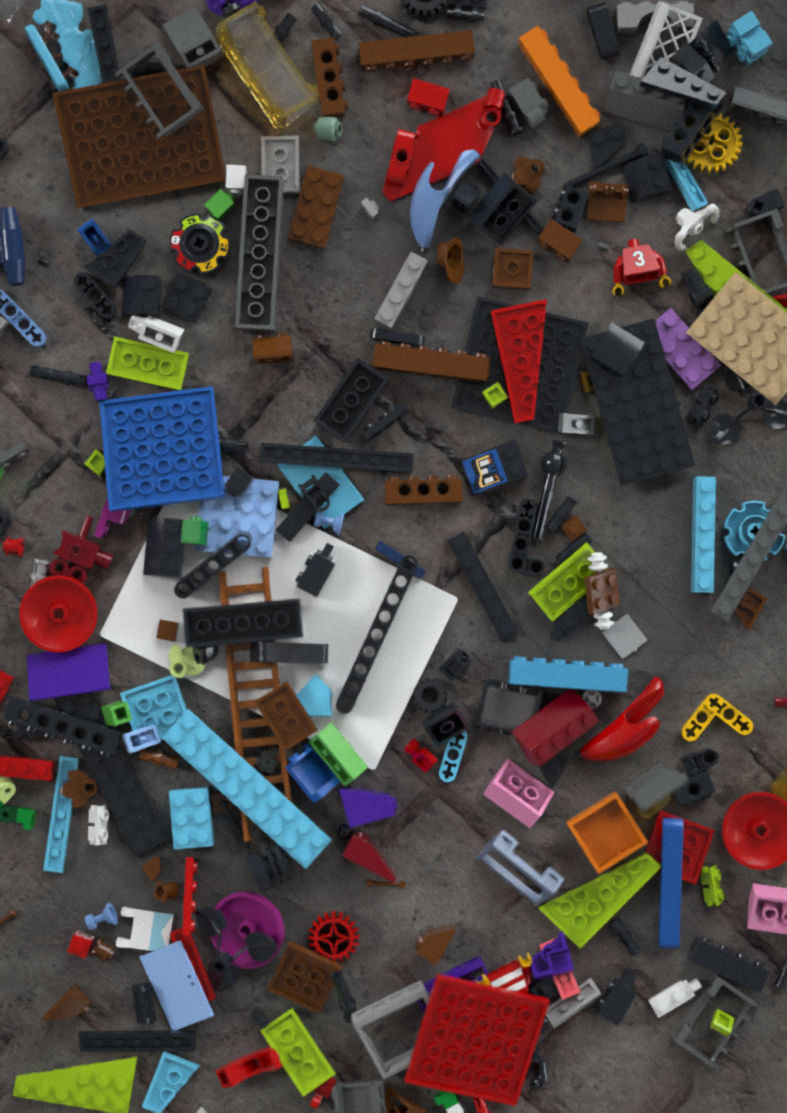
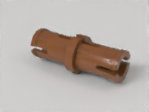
[139,748,180,770]

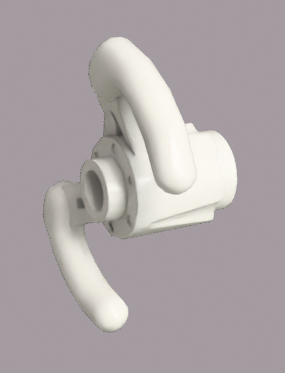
[675,204,719,252]

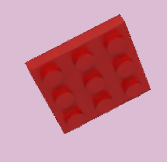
[644,810,715,885]

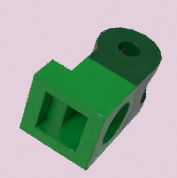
[0,805,37,830]

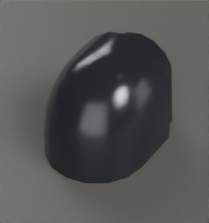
[192,645,218,665]

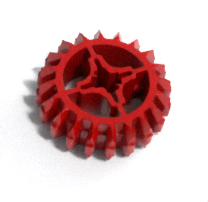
[308,910,360,963]

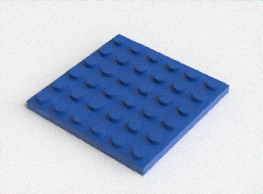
[99,386,225,512]

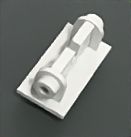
[88,805,109,846]

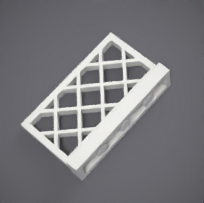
[630,1,703,78]

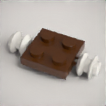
[584,552,620,630]

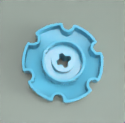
[723,501,785,561]

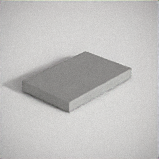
[261,136,300,194]

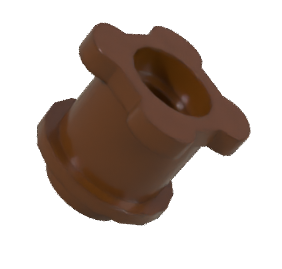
[153,881,179,903]
[90,937,115,963]

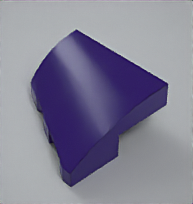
[531,932,574,981]

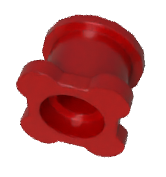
[3,537,25,557]

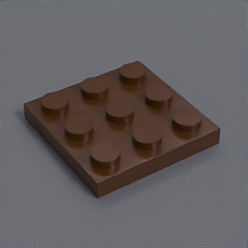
[267,941,343,1014]

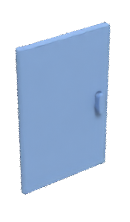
[139,940,214,1030]

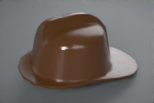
[436,238,464,284]

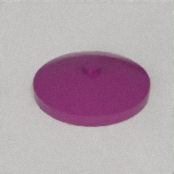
[211,891,285,969]

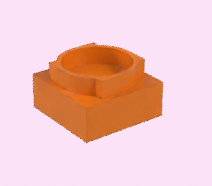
[566,791,648,874]

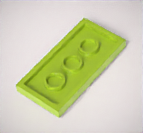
[106,336,190,391]
[528,543,607,622]
[260,1008,336,1096]

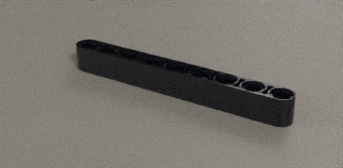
[336,555,418,714]

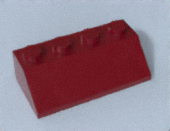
[511,688,599,767]

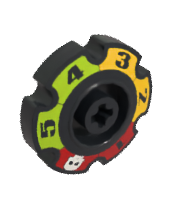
[169,213,231,276]

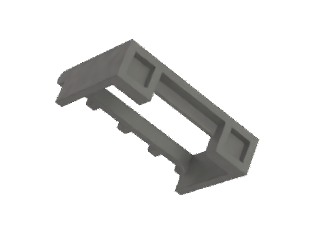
[115,42,204,139]
[724,209,787,294]
[623,762,688,811]
[672,974,760,1069]

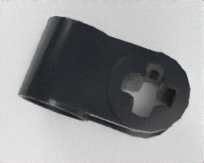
[746,189,785,218]
[298,474,330,512]
[679,748,719,776]

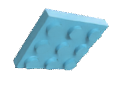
[120,675,187,740]

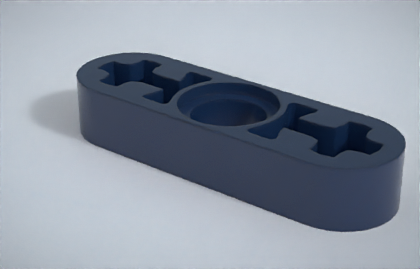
[375,541,426,579]

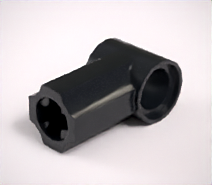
[681,267,714,308]

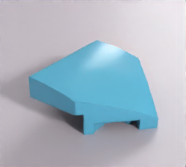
[297,674,333,718]

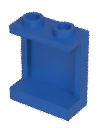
[285,743,341,803]

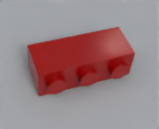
[0,755,56,781]

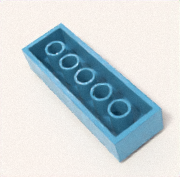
[508,656,628,692]

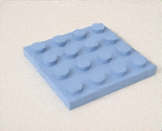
[195,476,279,558]

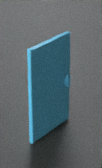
[277,435,364,529]

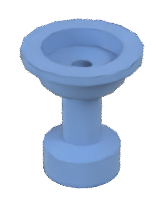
[314,511,345,536]
[85,903,118,930]

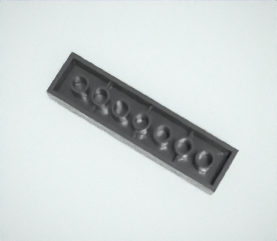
[235,174,284,333]

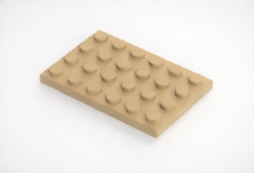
[686,272,787,405]

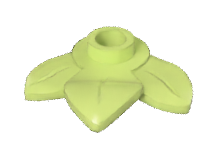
[169,644,205,678]

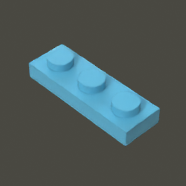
[665,159,708,212]

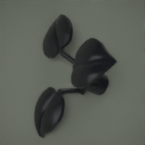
[710,366,787,445]
[195,908,278,992]

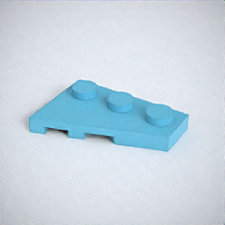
[142,1051,200,1113]

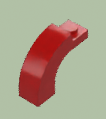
[215,1046,282,1088]

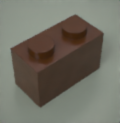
[537,219,583,262]

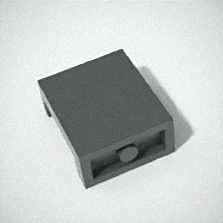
[331,1080,387,1113]

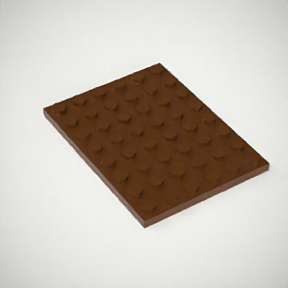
[52,65,226,208]

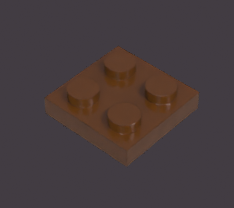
[492,248,533,290]

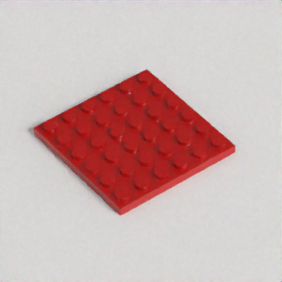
[404,974,550,1106]

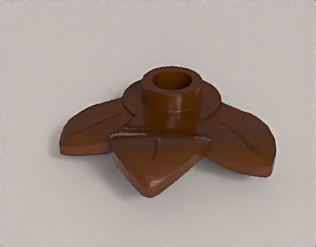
[511,157,545,194]
[59,770,98,808]

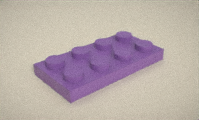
[655,308,721,391]

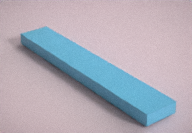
[43,756,80,873]

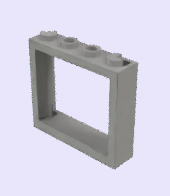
[351,980,430,1079]

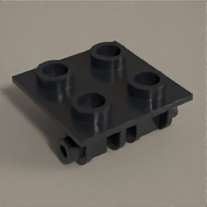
[689,20,733,72]

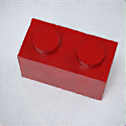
[407,78,450,116]

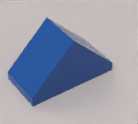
[77,218,111,256]

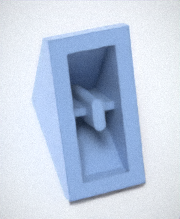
[123,724,161,753]

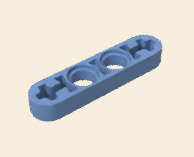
[0,289,47,347]

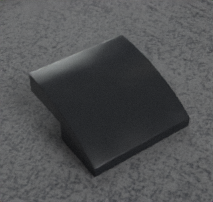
[590,323,645,377]

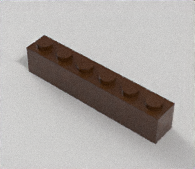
[359,30,475,72]
[372,341,491,383]

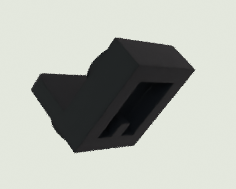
[438,648,471,682]
[529,977,559,999]

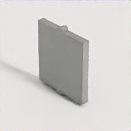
[602,614,647,659]

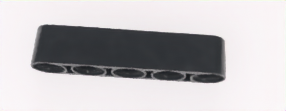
[174,531,253,599]

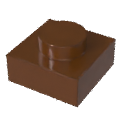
[560,515,587,541]

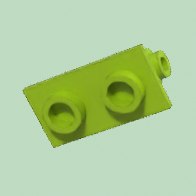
[700,864,724,906]

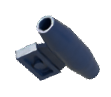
[0,207,25,286]

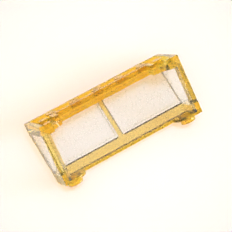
[216,1,319,132]

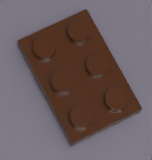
[254,681,318,751]

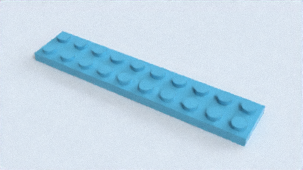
[162,709,332,869]

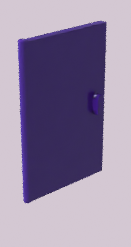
[27,643,111,702]

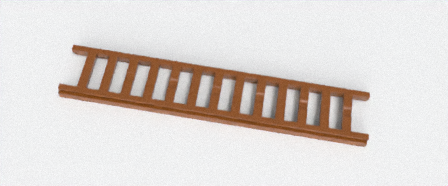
[218,567,291,841]

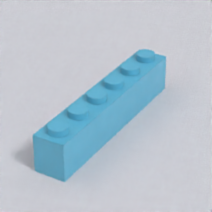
[691,477,716,593]

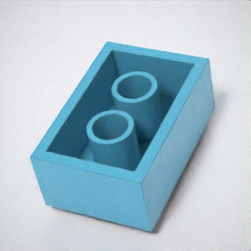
[169,786,215,849]

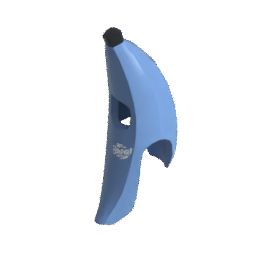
[410,149,481,253]

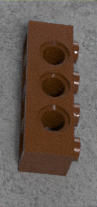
[311,37,348,118]
[385,475,463,505]

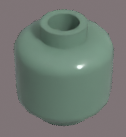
[313,116,343,142]

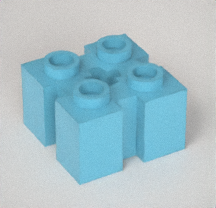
[726,11,773,66]

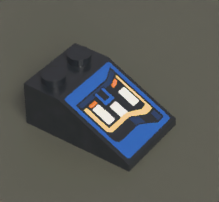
[460,440,528,496]

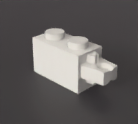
[128,315,185,353]

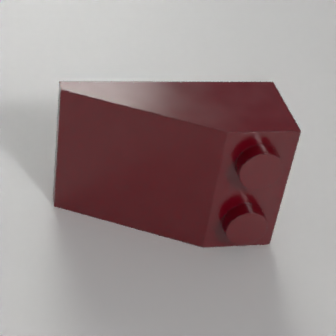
[343,830,396,883]

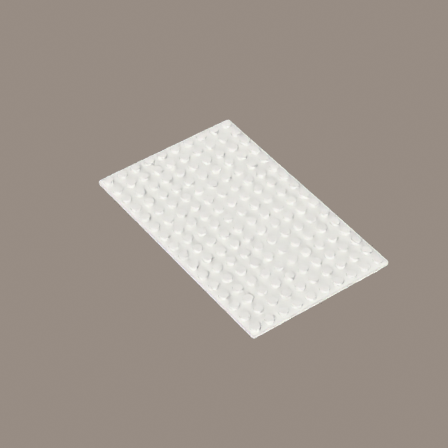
[100,501,458,770]

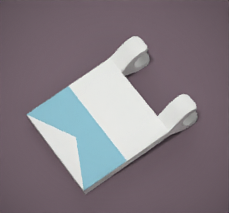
[116,907,173,951]

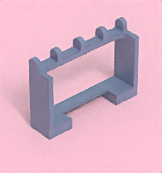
[476,830,564,907]

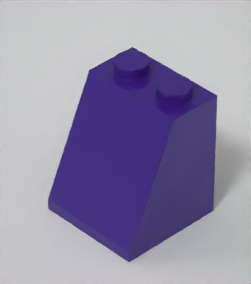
[340,786,398,828]

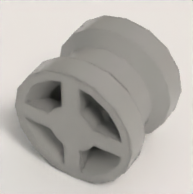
[581,689,602,709]

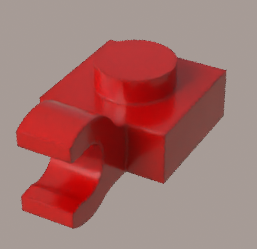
[404,738,438,773]
[310,1077,337,1109]

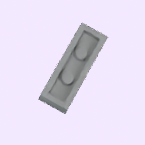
[546,978,603,1028]

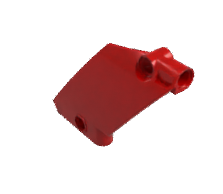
[382,88,505,202]

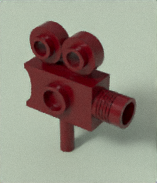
[49,515,113,583]

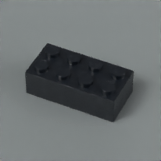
[313,357,389,444]

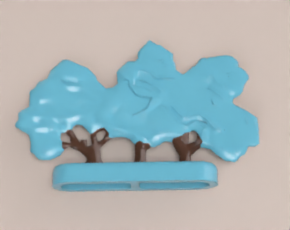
[24,0,102,91]

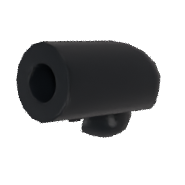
[529,1061,548,1090]

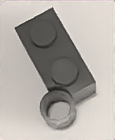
[508,78,549,128]

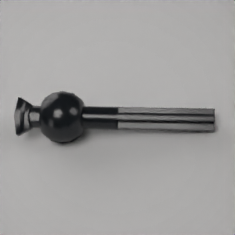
[532,440,567,539]

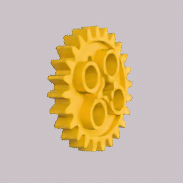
[680,113,743,174]

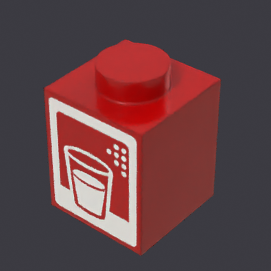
[67,930,95,959]

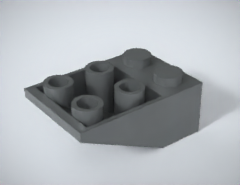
[163,7,223,68]

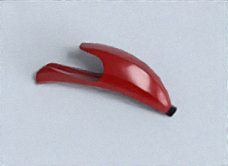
[575,676,664,761]

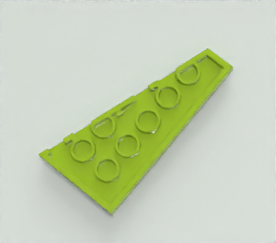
[685,240,787,313]
[538,852,661,949]
[13,1056,138,1113]

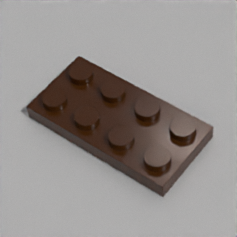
[288,165,345,249]

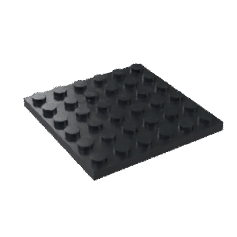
[451,296,589,434]

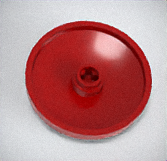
[19,575,98,652]
[722,791,787,870]

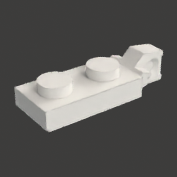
[648,978,702,1018]

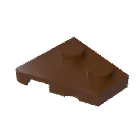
[734,587,768,630]

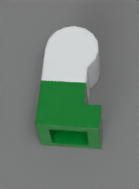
[434,1091,464,1113]

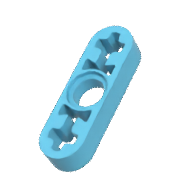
[439,730,467,782]

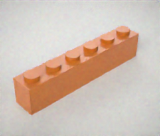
[518,26,601,138]

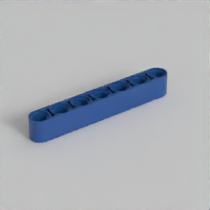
[658,818,683,949]

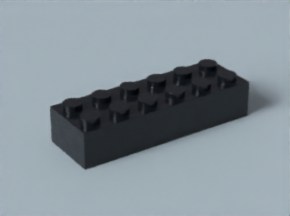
[183,598,304,648]

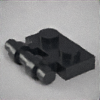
[447,0,487,22]

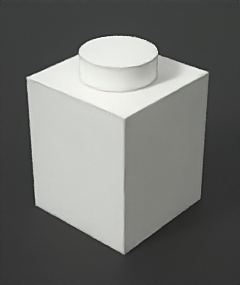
[226,165,247,195]

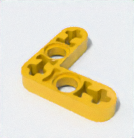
[681,694,753,741]

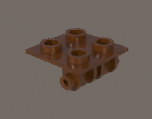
[587,182,628,222]

